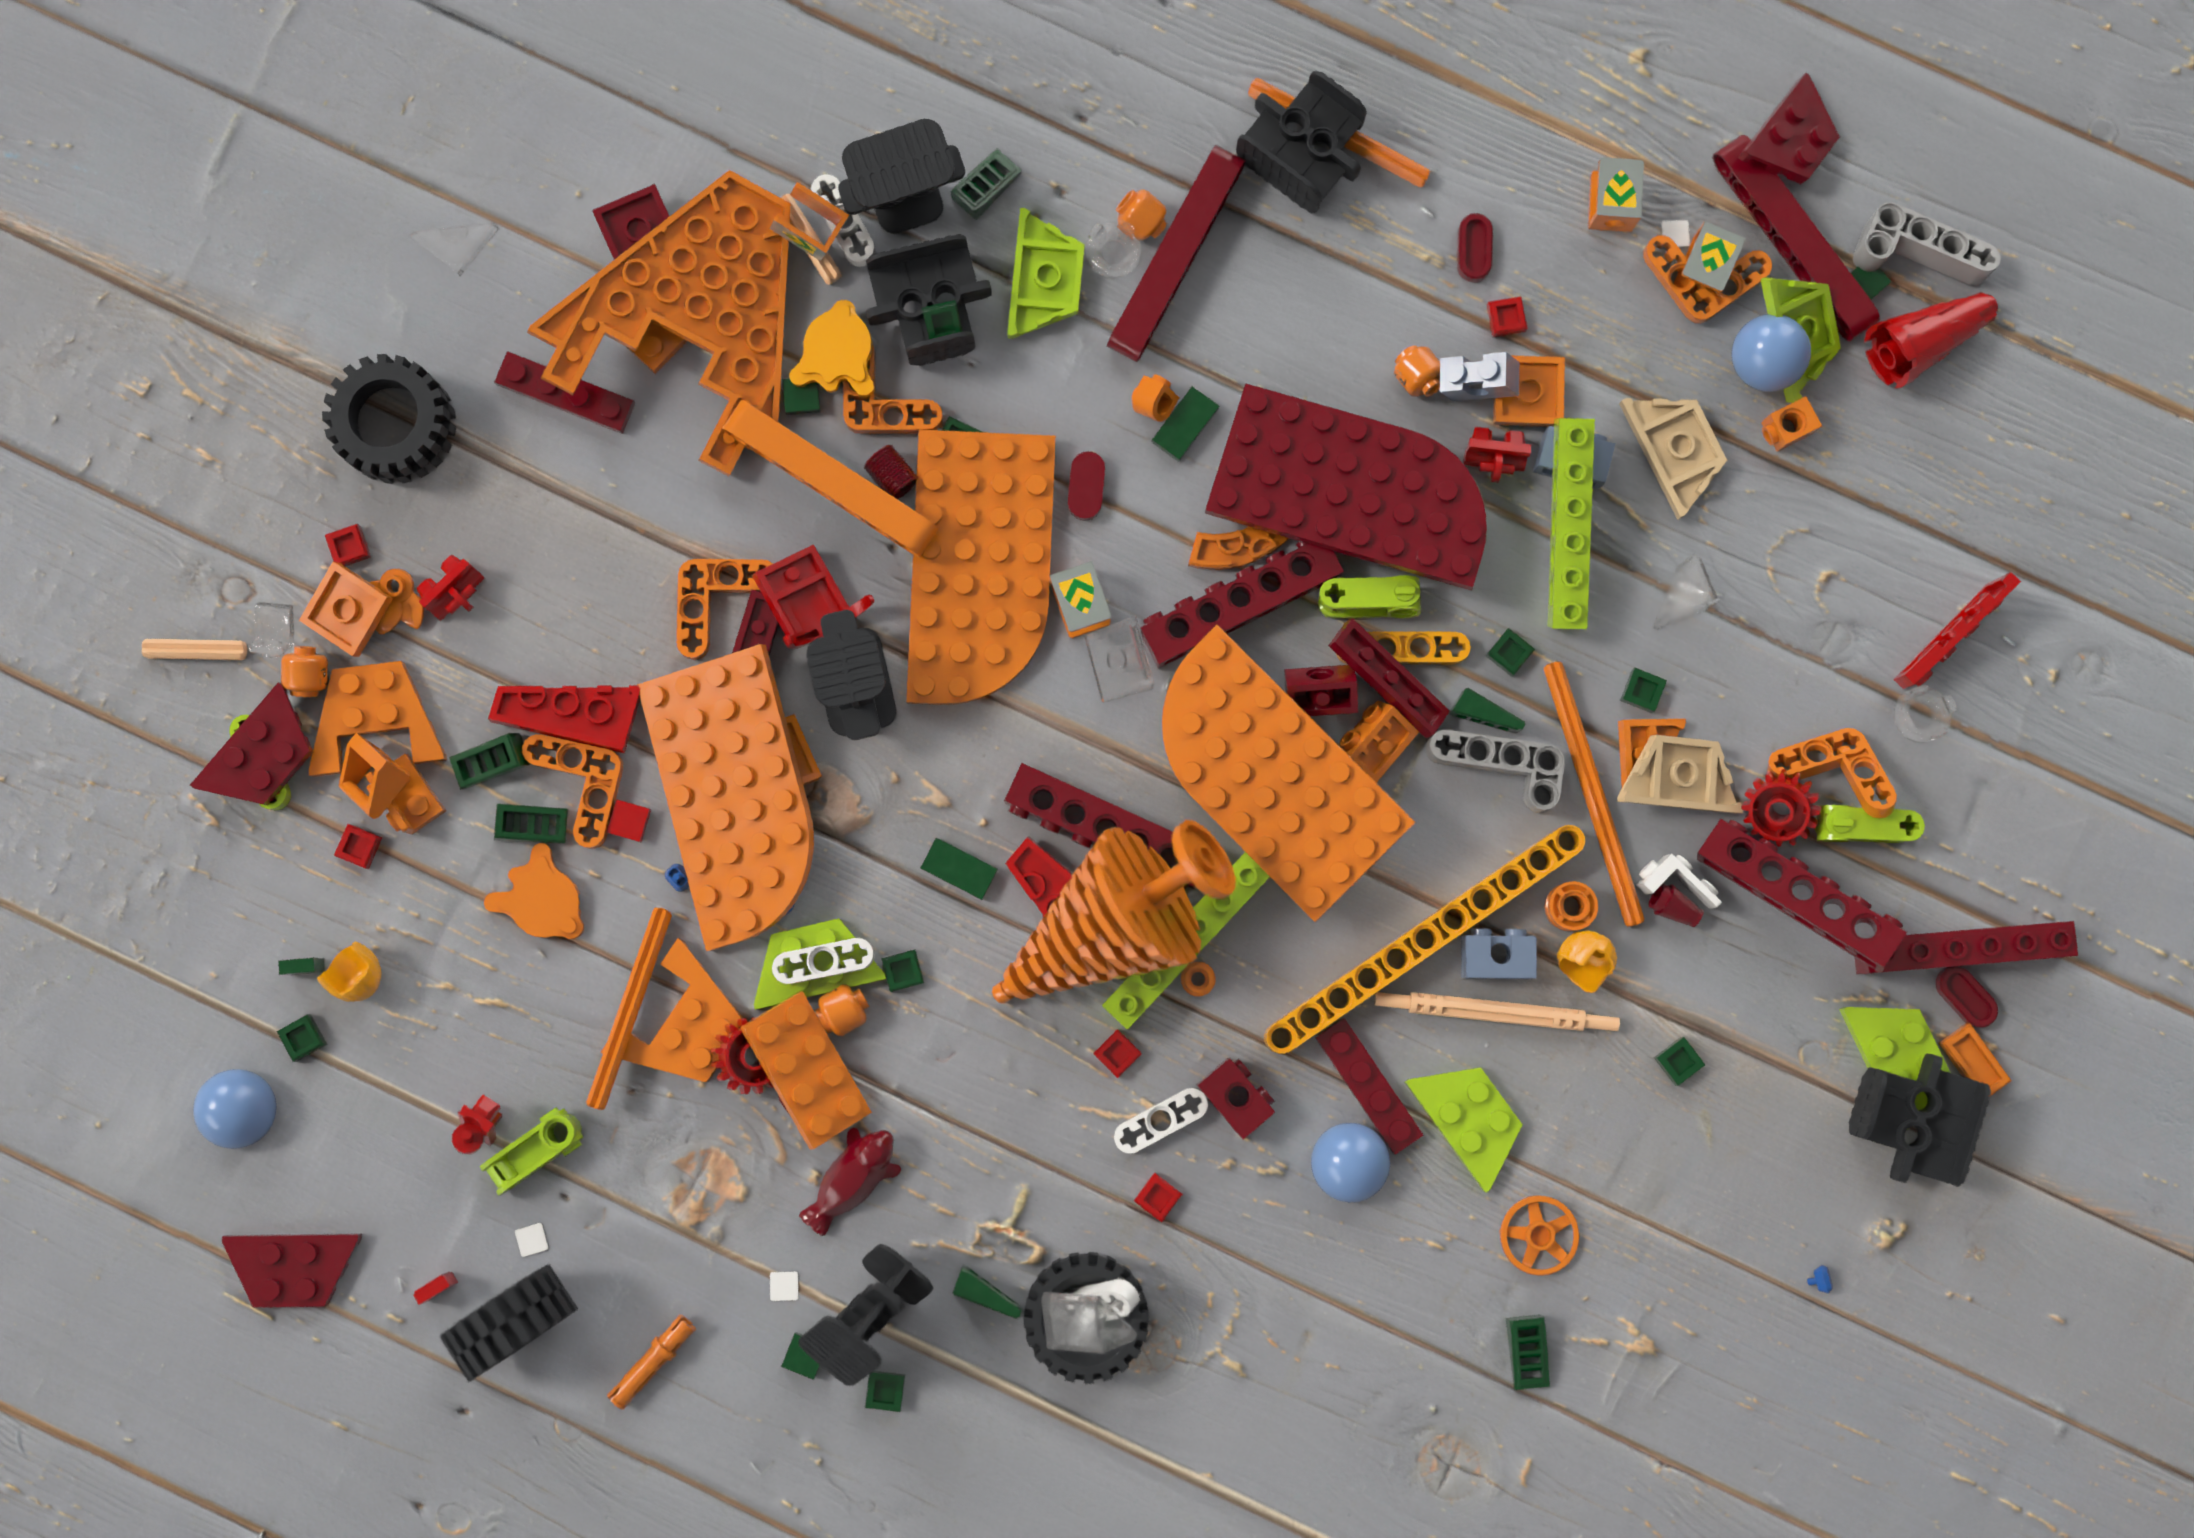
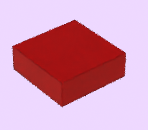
[1486,296,1528,338]
[325,524,371,567]
[606,799,651,843]
[334,824,383,869]
[1093,1029,1142,1078]
[1133,1172,1183,1222]
[413,1272,458,1305]

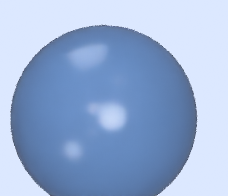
[1732,314,1811,392]
[193,1069,276,1149]
[1311,1123,1390,1202]

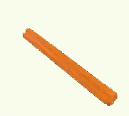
[1248,78,1430,187]
[586,907,672,1110]

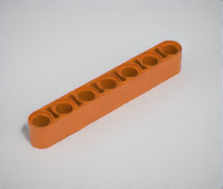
[722,400,939,558]

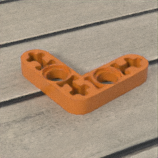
[1643,235,1772,323]
[843,344,943,434]
[676,559,773,660]
[1767,728,1897,818]
[522,734,623,849]

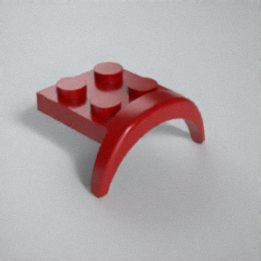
[752,544,874,649]

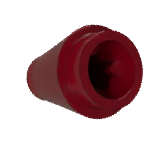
[1649,883,1704,927]

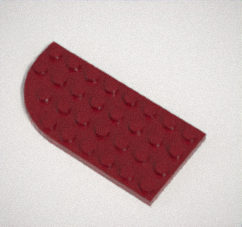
[1205,383,1487,591]

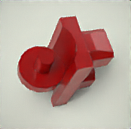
[1463,427,1531,483]
[417,555,485,621]
[452,1094,502,1155]

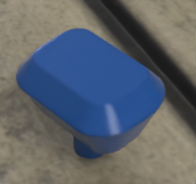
[665,864,689,892]
[1807,1265,1833,1293]

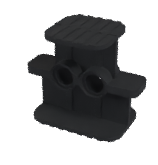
[1236,71,1367,213]
[838,119,965,234]
[866,234,992,366]
[806,610,897,740]
[1849,1053,1991,1187]
[798,1244,933,1386]

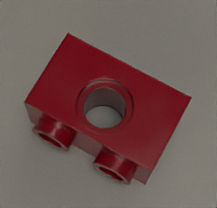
[1284,665,1358,716]
[1196,1058,1275,1140]

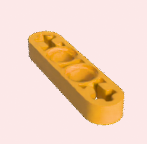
[1336,631,1471,665]

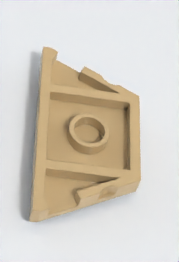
[1619,398,1727,520]
[1617,735,1743,814]

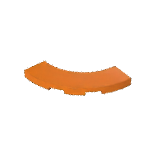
[1188,526,1289,570]

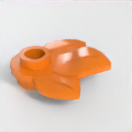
[369,568,424,635]

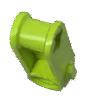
[1318,575,1421,619]
[1814,805,1925,843]
[479,1107,584,1196]

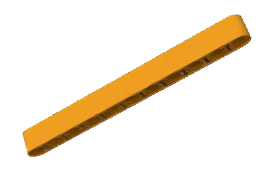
[1264,825,1585,1054]

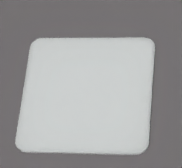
[1662,220,1690,247]
[515,1223,548,1257]
[770,1272,798,1301]

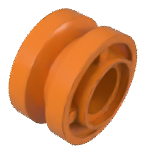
[1544,881,1598,931]

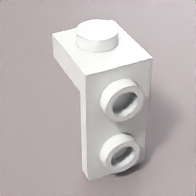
[1636,854,1722,909]

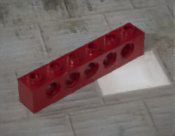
[1140,541,1344,669]
[1004,763,1196,891]
[1697,818,1907,973]
[1854,921,2079,974]

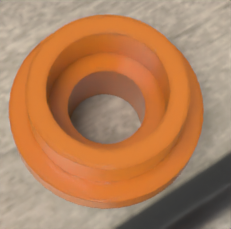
[1181,962,1216,997]

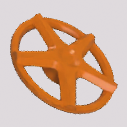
[1499,1195,1579,1276]

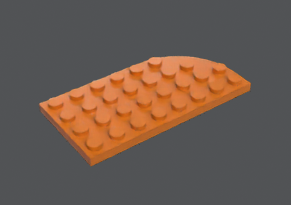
[906,430,1056,705]
[1162,625,1416,922]
[637,644,814,951]

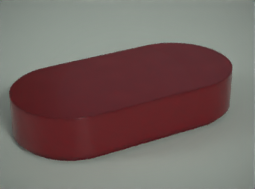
[1457,213,1493,282]
[1068,451,1105,521]
[1936,966,1998,1027]

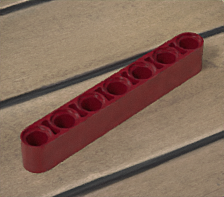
[1712,134,1880,341]
[1107,145,1246,362]

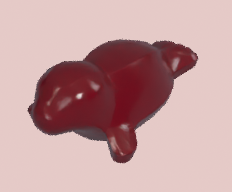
[799,1128,901,1237]

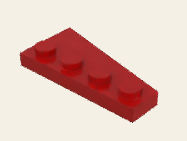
[488,685,640,754]

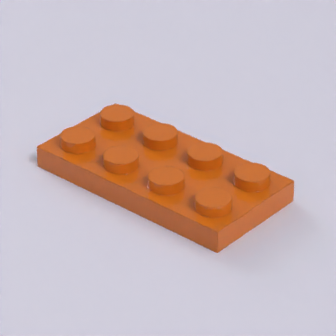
[740,991,872,1150]

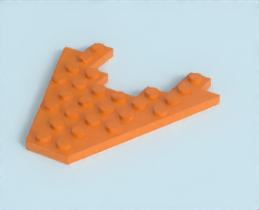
[527,170,791,477]

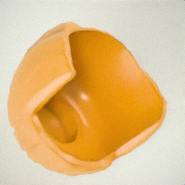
[1557,930,1617,993]
[317,941,382,1002]

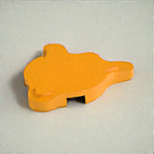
[789,300,875,397]

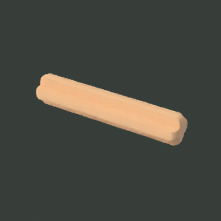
[780,194,841,285]
[141,639,247,660]

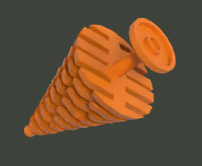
[992,819,1236,1004]

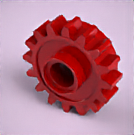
[1741,769,1822,847]
[711,1017,774,1095]

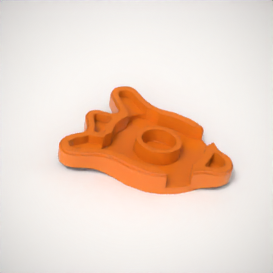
[484,843,584,939]

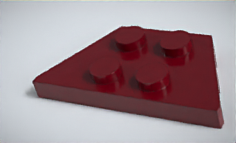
[1738,72,1840,184]
[190,682,313,806]
[222,1233,362,1308]

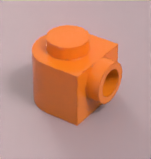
[1132,374,1180,422]

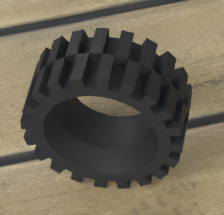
[322,354,456,484]
[1023,1252,1149,1384]
[439,1264,578,1383]

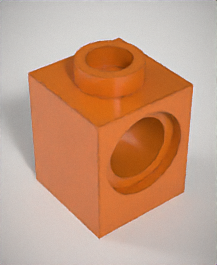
[1761,396,1822,452]

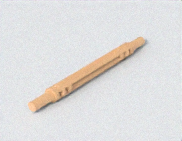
[1374,992,1620,1031]

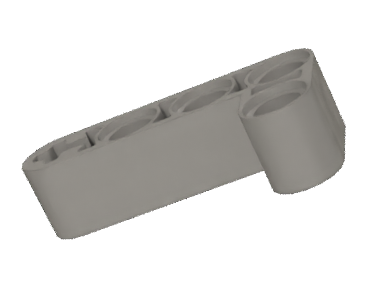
[1853,202,2001,285]
[1425,730,1565,813]

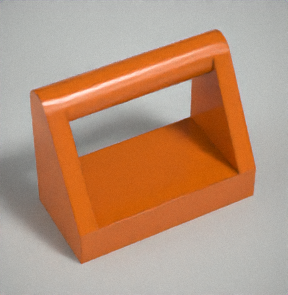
[339,733,411,819]

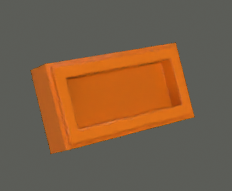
[1938,1023,2012,1097]

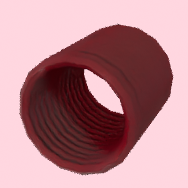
[864,445,919,499]

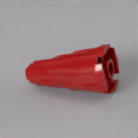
[1864,292,1998,388]

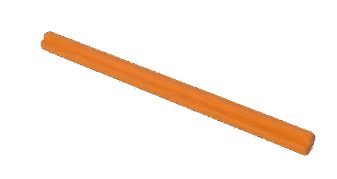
[1544,661,1645,927]

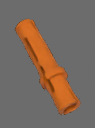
[607,1314,696,1410]

